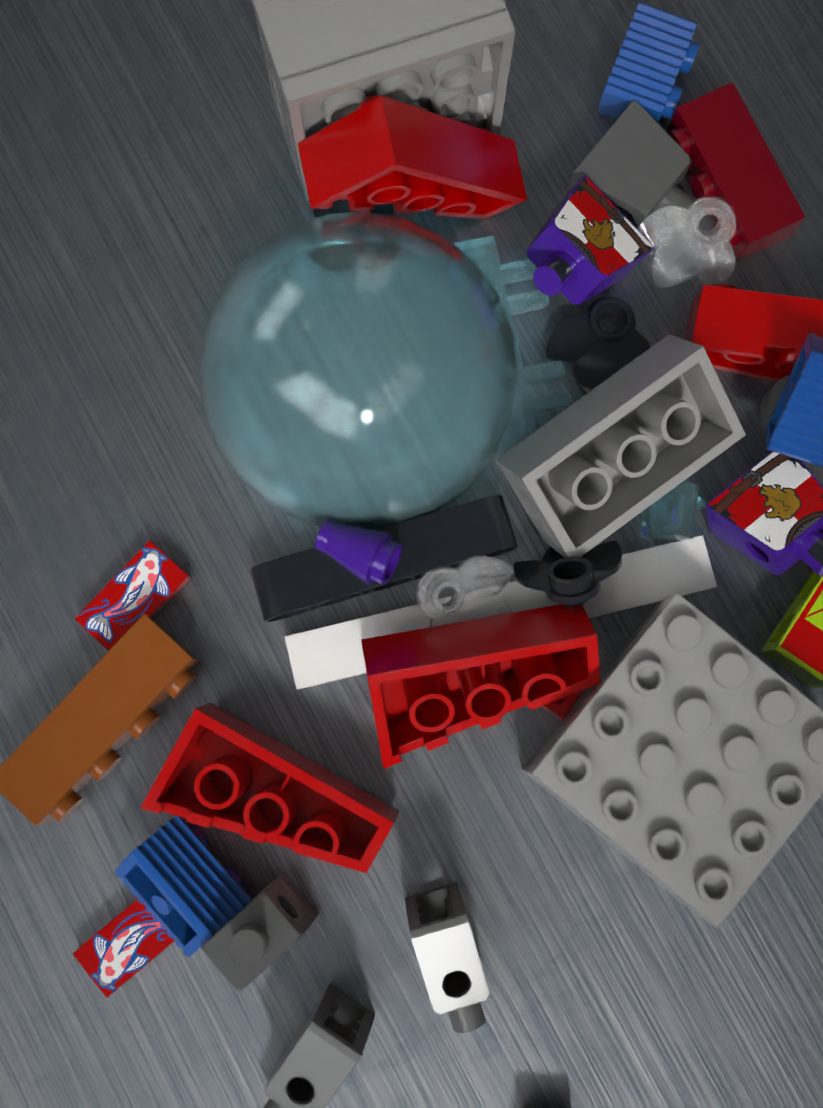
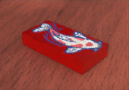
[75,540,191,651]
[72,899,175,998]

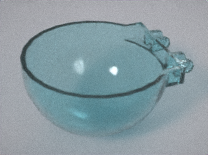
[199,211,572,530]

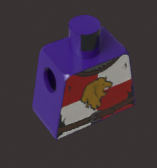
[526,175,655,305]
[706,451,823,577]

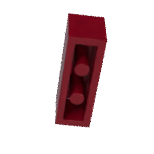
[666,82,806,263]

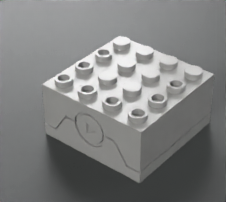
[252,0,515,201]
[522,593,823,929]

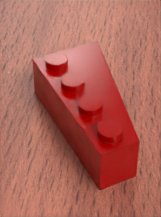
[298,95,527,219]
[684,283,823,382]
[361,604,601,769]
[140,702,400,873]

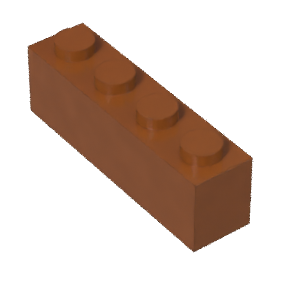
[0,613,201,826]

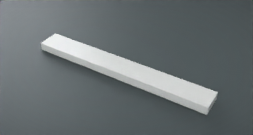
[284,535,717,690]

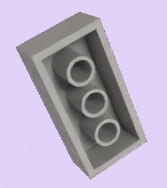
[495,334,746,558]

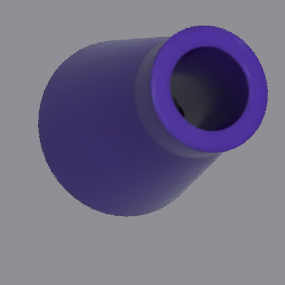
[315,519,402,585]

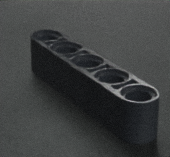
[250,495,518,622]

